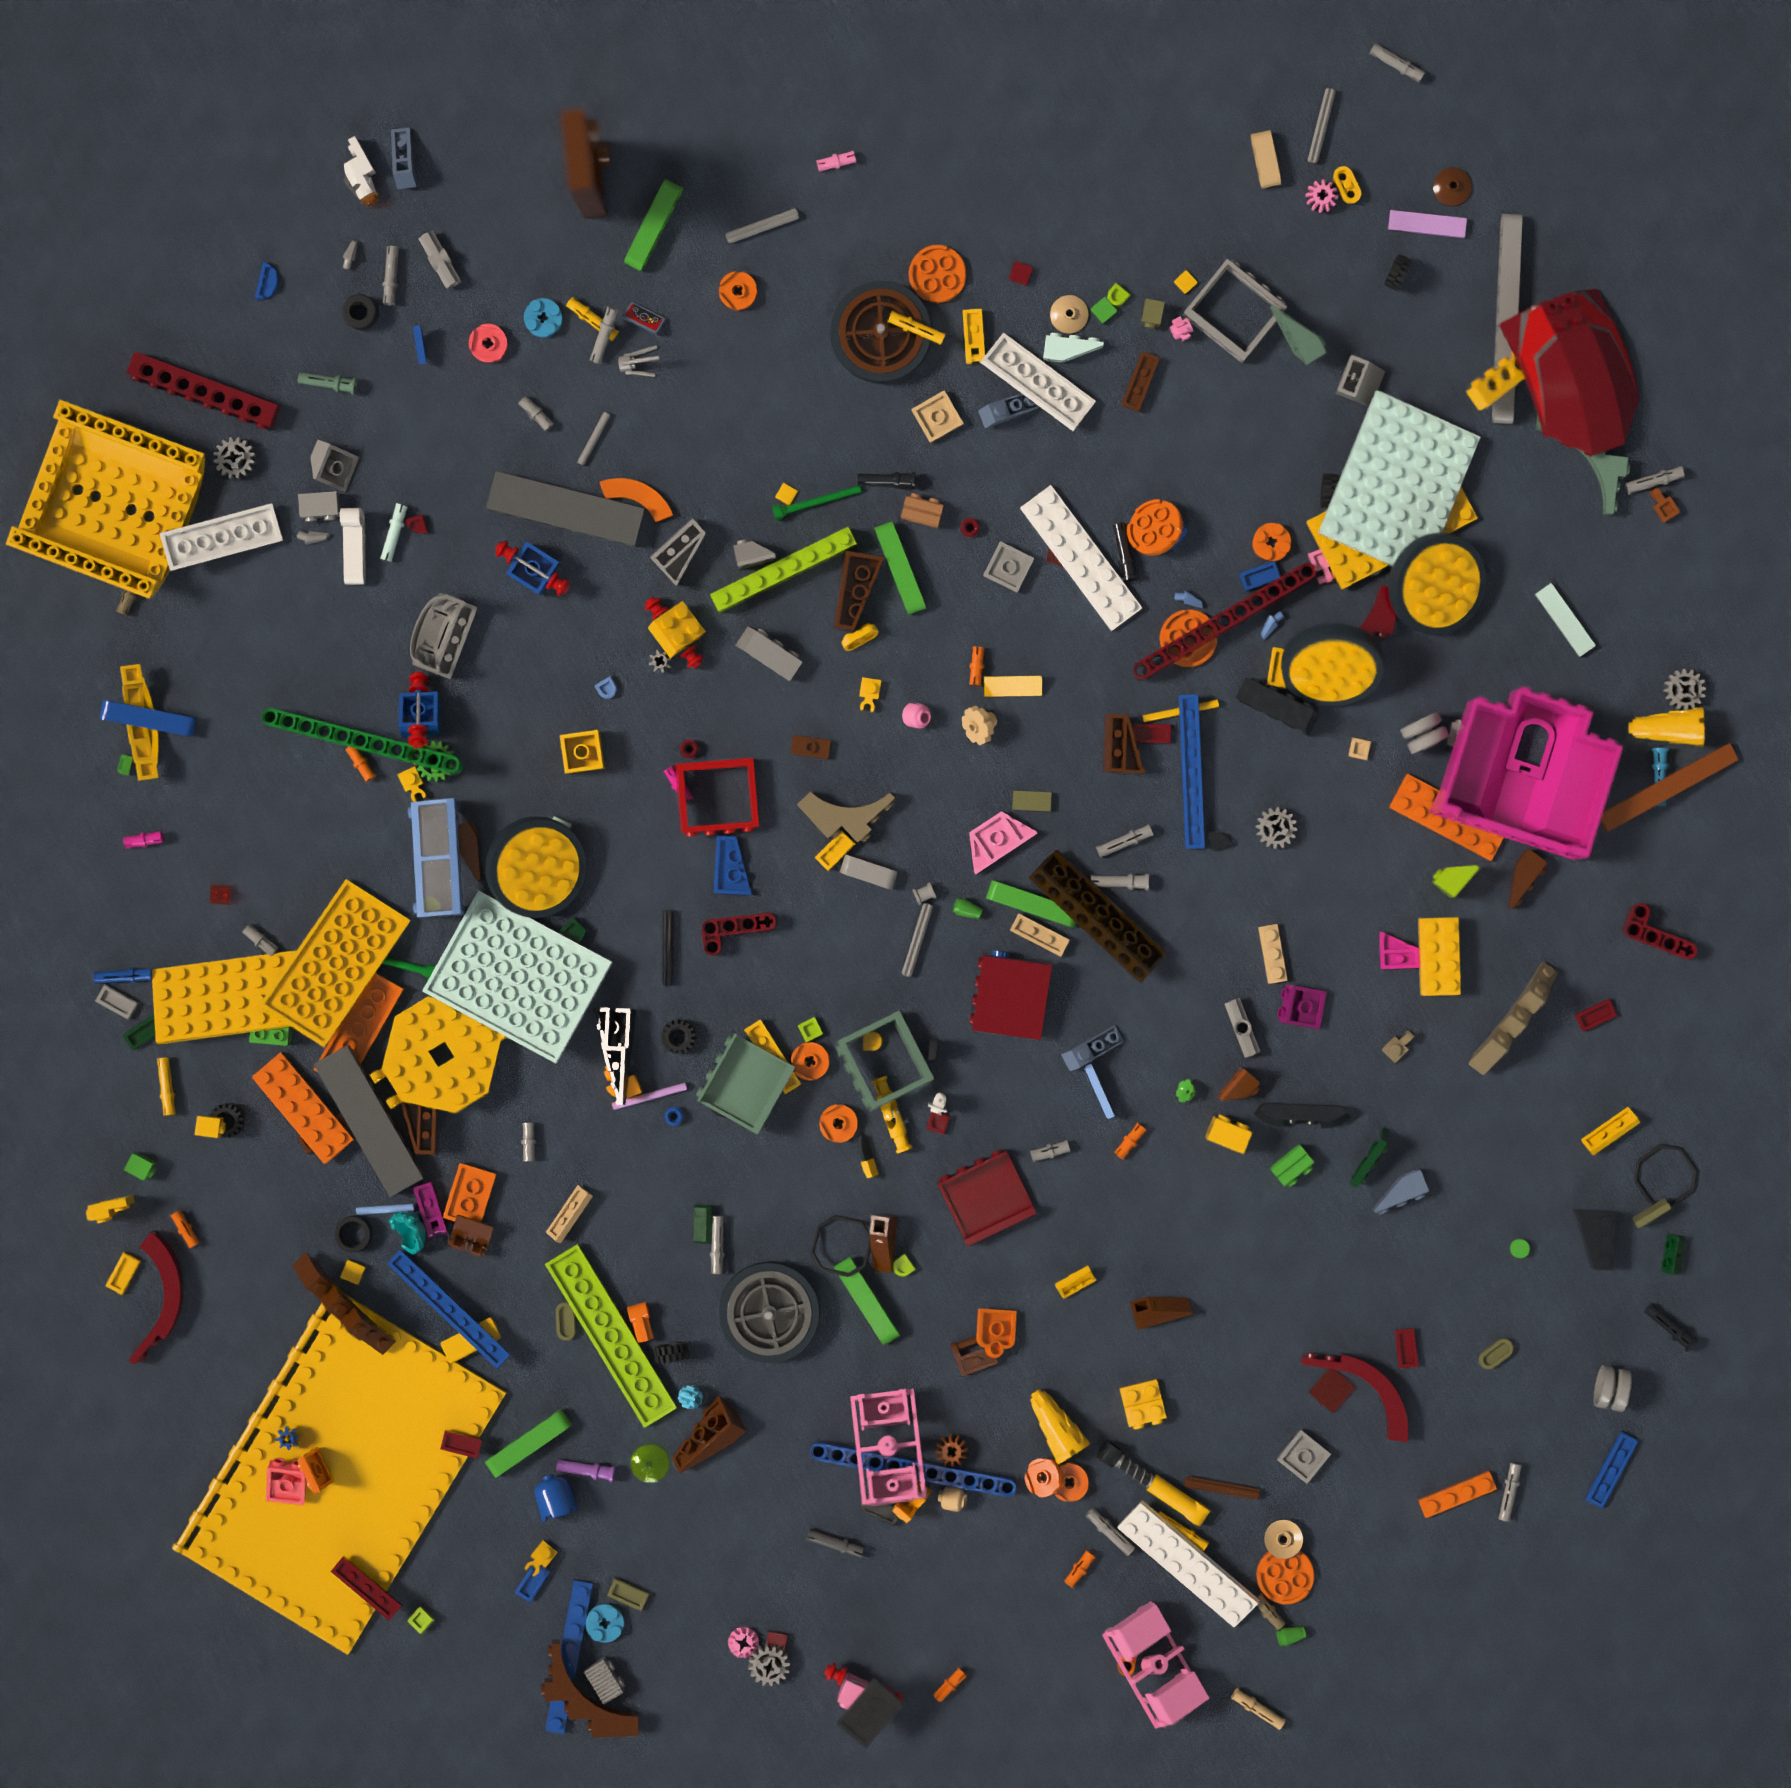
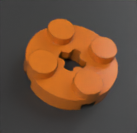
[719,272,757,311]
[1252,523,1291,562]
[791,1042,829,1080]
[819,1104,858,1143]
[1025,1458,1063,1497]
[1054,1462,1089,1501]

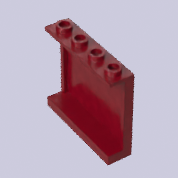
[969,952,1052,1040]
[937,1149,1037,1247]

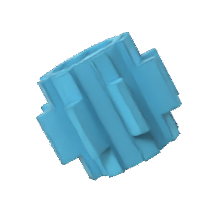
[678,1385,703,1409]

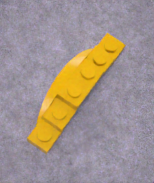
[120,664,159,781]

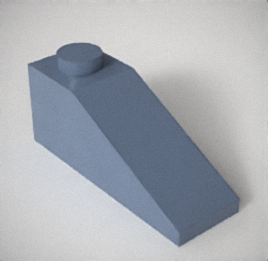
[391,127,416,189]

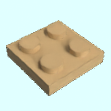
[911,390,964,443]

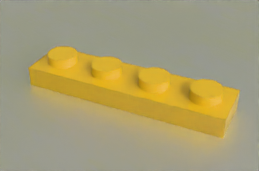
[744,1019,801,1094]

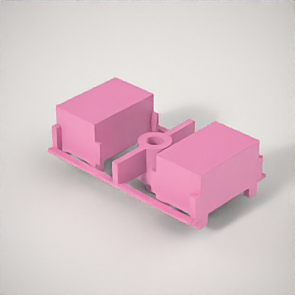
[850,1389,926,1506]
[1102,1601,1209,1729]

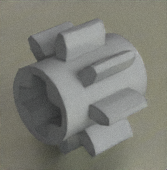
[649,650,672,673]

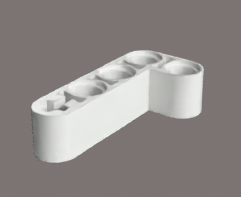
[340,508,366,585]

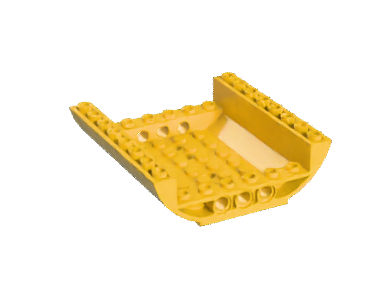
[6,400,205,599]

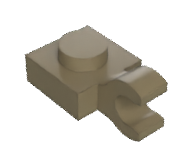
[1381,1030,1415,1063]

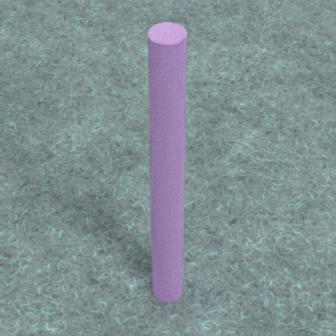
[612,1083,687,1110]

